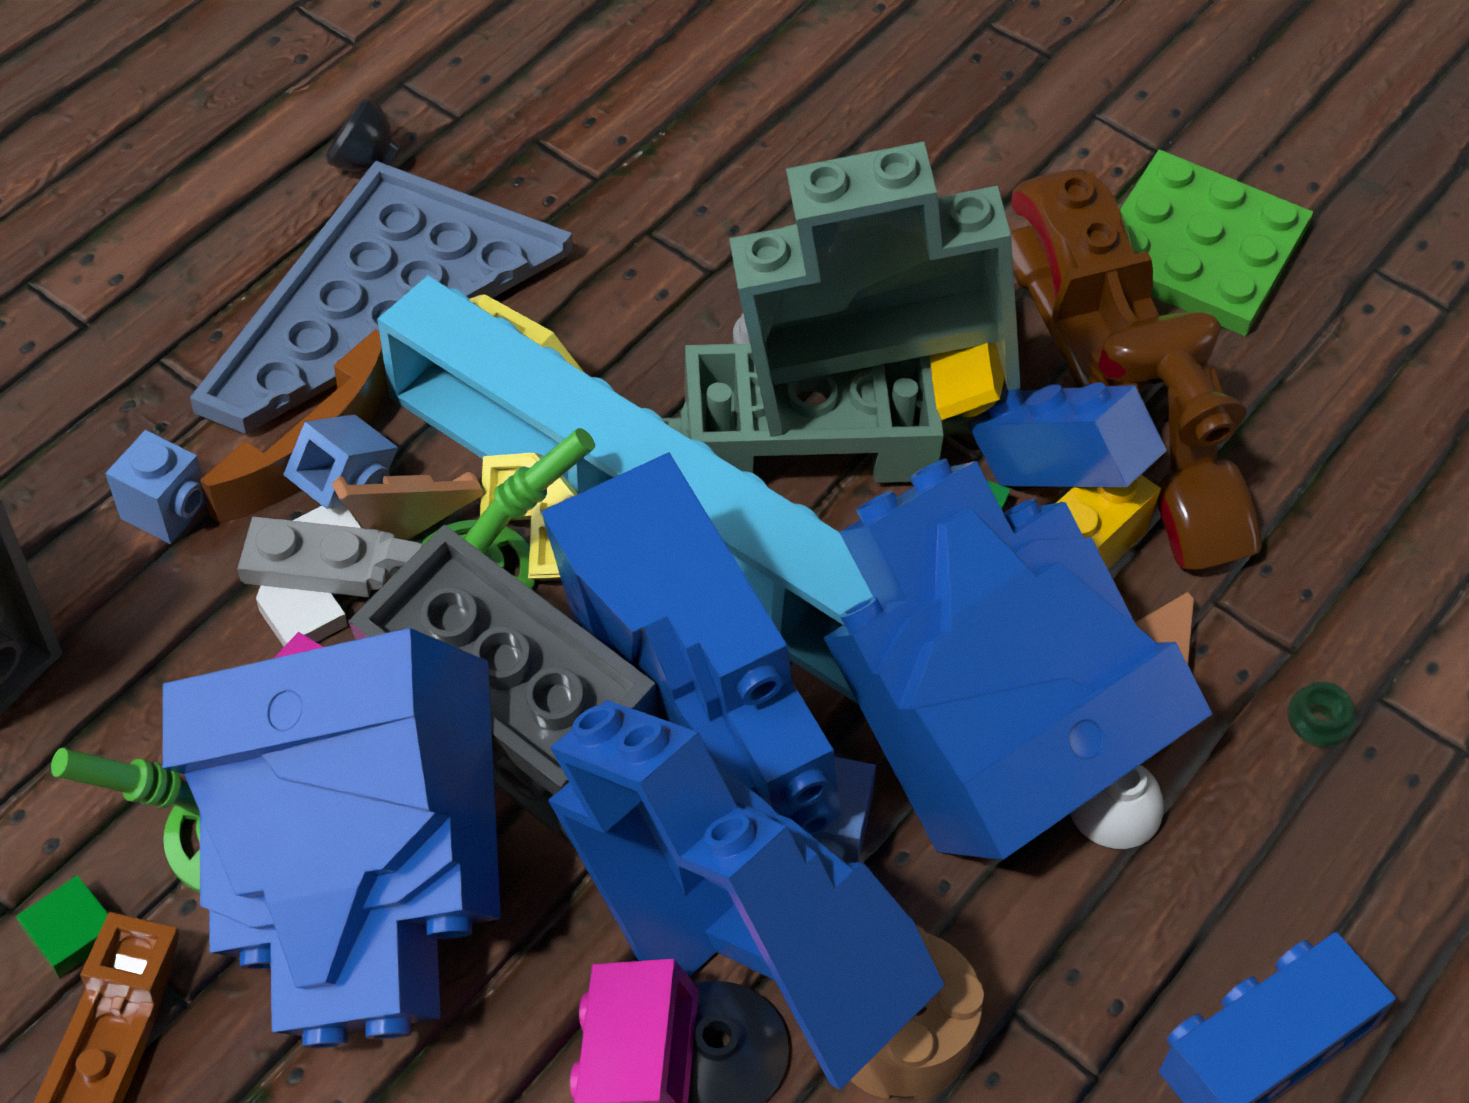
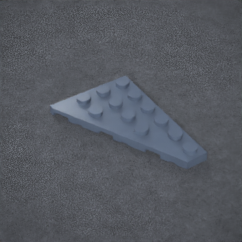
[190,161,573,434]

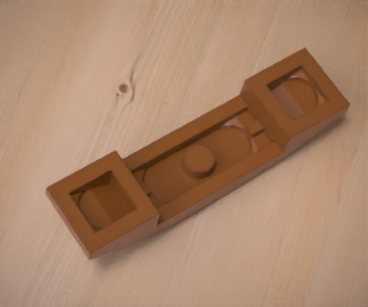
[200,329,387,523]
[34,912,180,1103]

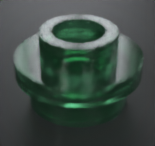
[1287,682,1356,746]

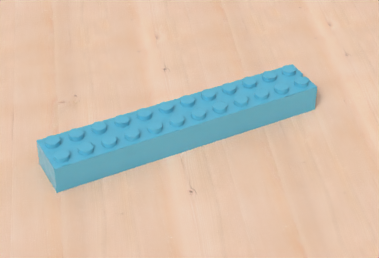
[377,275,873,704]

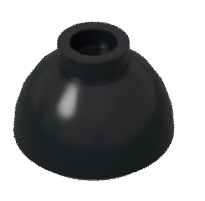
[326,97,401,172]

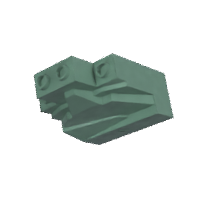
[729,141,1020,437]

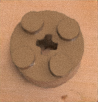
[850,925,984,1100]

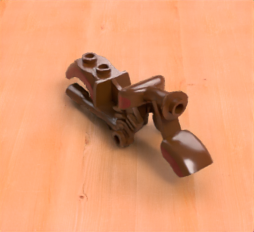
[1010,169,1262,570]

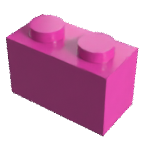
[570,959,699,1103]

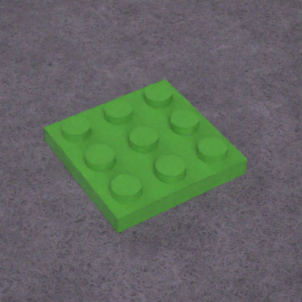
[1120,149,1313,336]

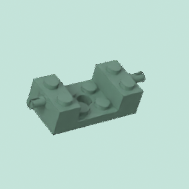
[662,344,975,483]

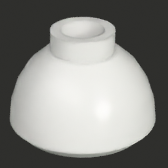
[1070,765,1164,849]

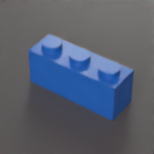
[968,382,1167,487]
[1159,932,1396,1103]

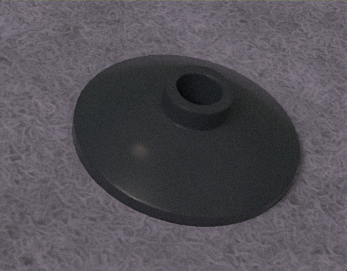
[688,981,789,1103]

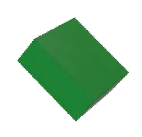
[15,875,108,979]

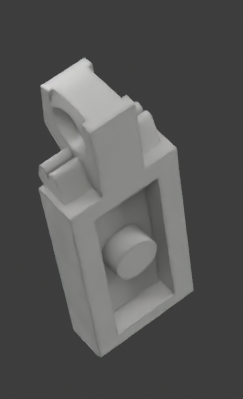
[237,516,423,597]

